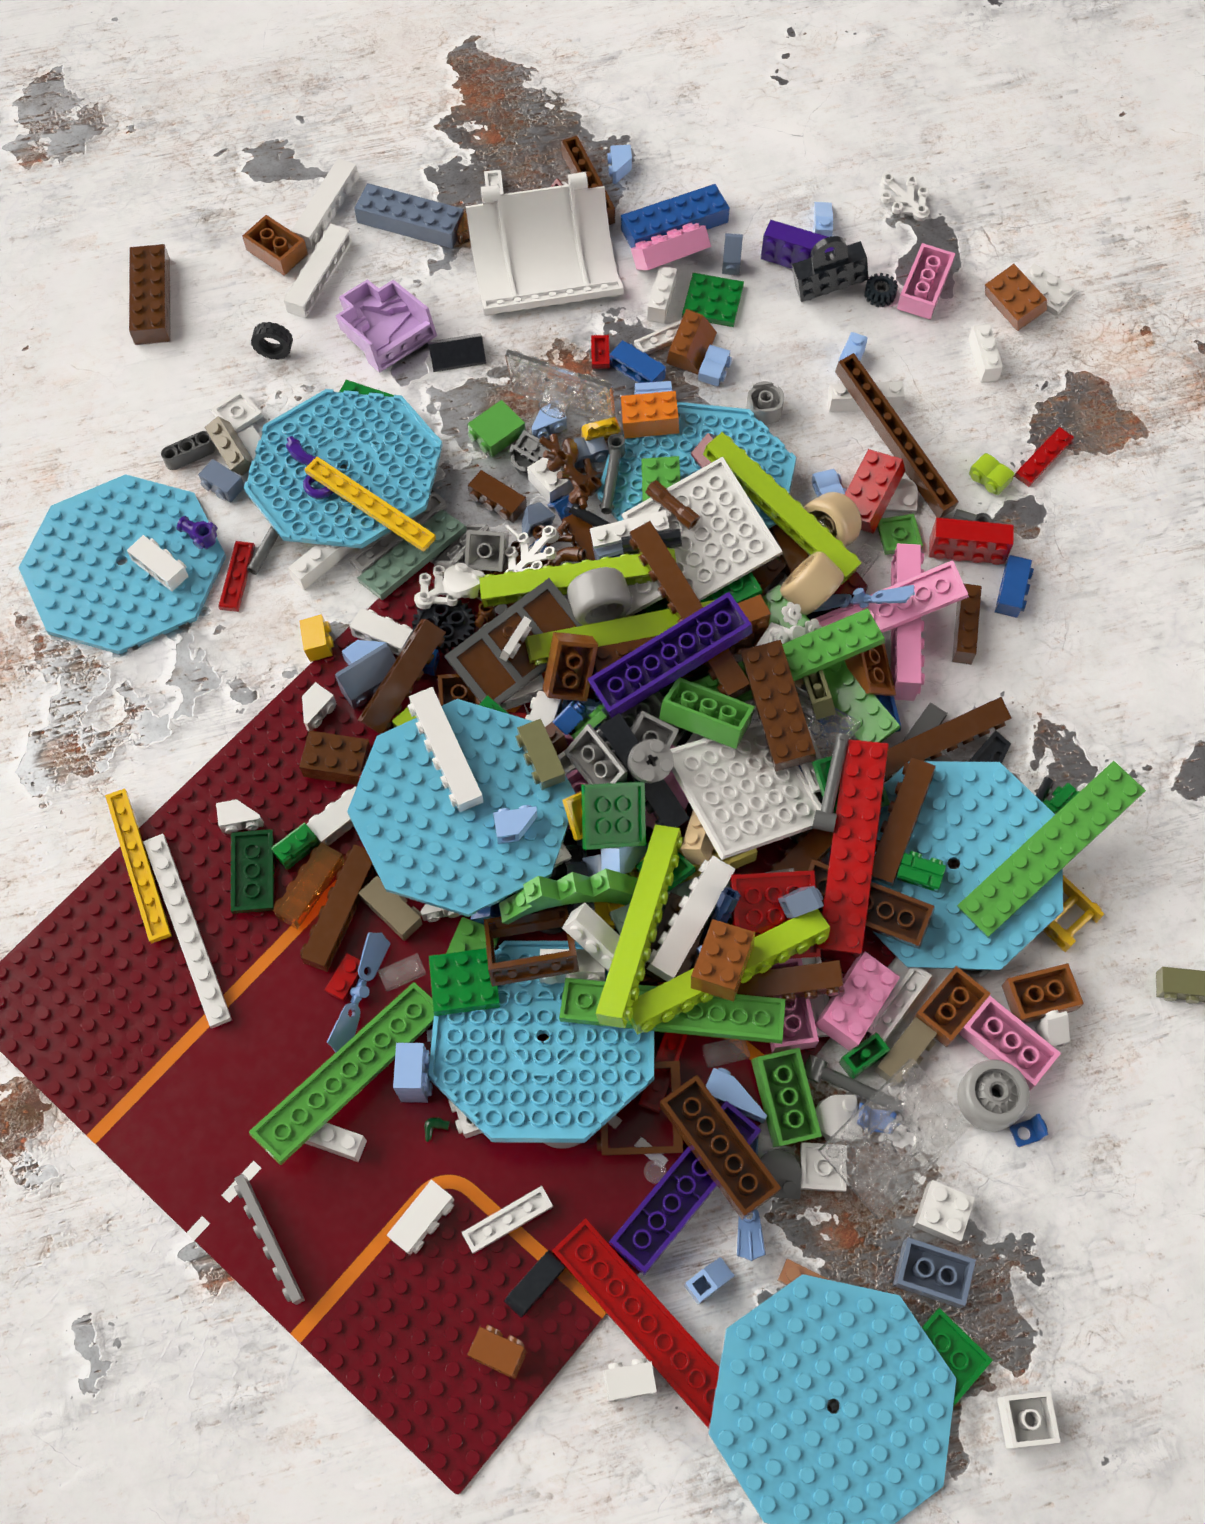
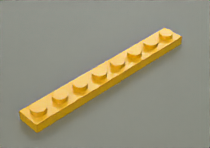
[305,457,436,552]
[105,788,172,944]

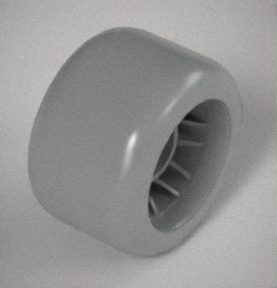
[567,567,632,625]
[957,1060,1030,1132]

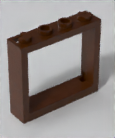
[484,905,579,987]
[597,1061,683,1156]

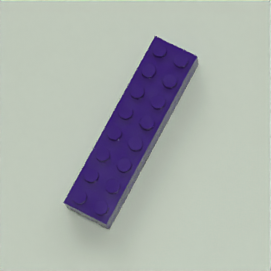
[588,592,753,718]
[609,1100,761,1276]

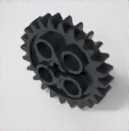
[412,596,476,653]

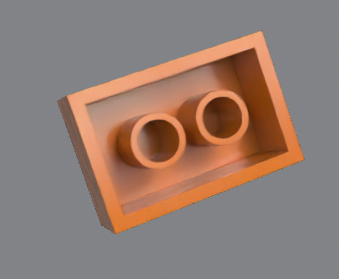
[621,391,679,439]

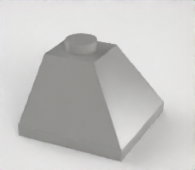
[465,530,509,571]

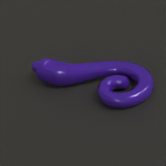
[286,436,334,499]

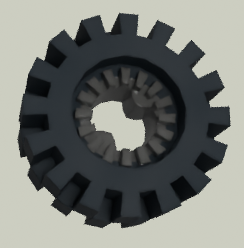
[864,273,898,307]

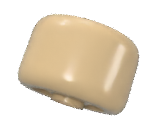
[803,492,862,547]
[780,552,844,615]

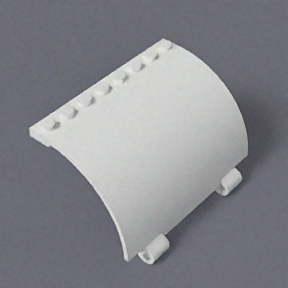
[466,172,624,315]

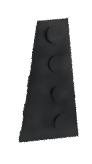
[968,731,1011,764]

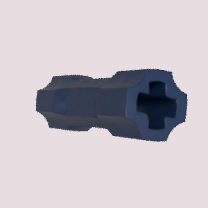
[700,887,741,945]

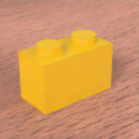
[299,614,334,662]

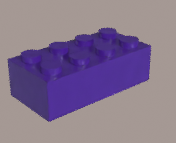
[761,219,834,269]

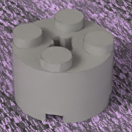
[746,381,784,425]
[627,739,674,783]

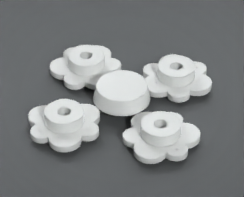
[768,602,822,644]

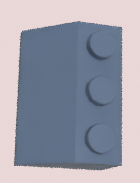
[335,643,396,709]

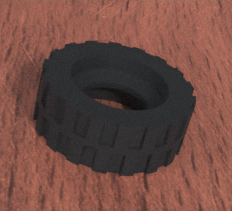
[251,322,293,360]

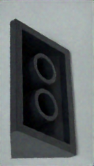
[428,333,486,372]

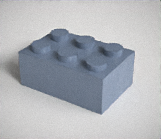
[893,1237,976,1309]

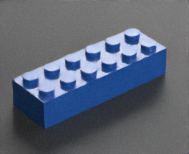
[621,184,730,248]

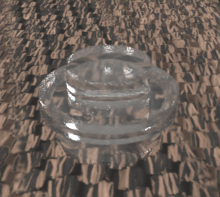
[644,1160,666,1183]

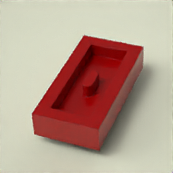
[591,335,610,369]
[325,953,361,1001]

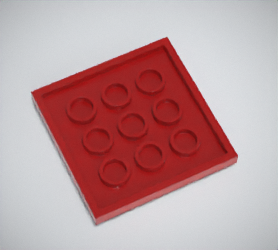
[729,870,821,959]

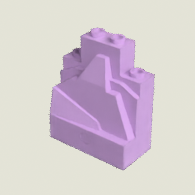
[336,279,437,373]

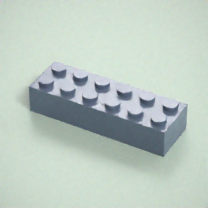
[354,183,465,249]

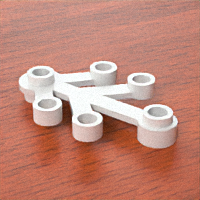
[880,173,930,221]
[505,526,559,572]
[414,565,470,609]

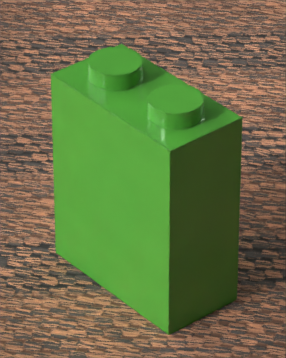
[467,400,526,457]

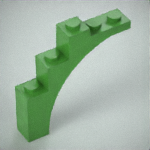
[499,868,638,924]

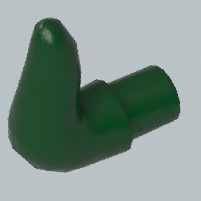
[424,1117,450,1142]

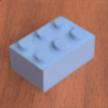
[393,1043,432,1103]

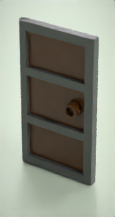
[445,578,583,705]

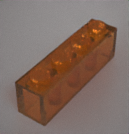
[273,842,345,930]

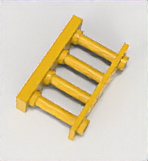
[1043,875,1104,952]

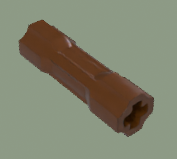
[645,480,700,530]

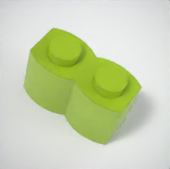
[969,453,1014,495]

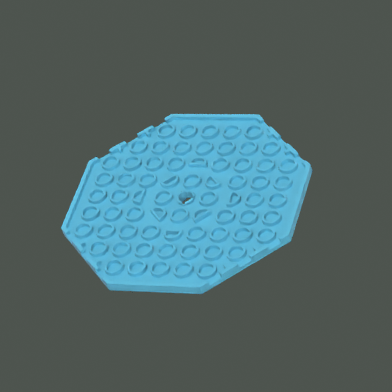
[244,389,443,549]
[597,402,796,529]
[19,474,226,654]
[347,699,576,917]
[871,761,1063,971]
[428,941,654,1143]
[708,1274,956,1524]

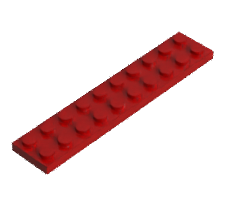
[818,739,889,955]
[552,1218,719,1429]

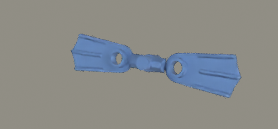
[813,585,915,612]
[327,932,390,1053]
[737,1137,766,1261]

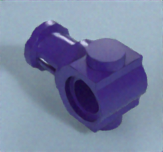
[176,516,218,550]

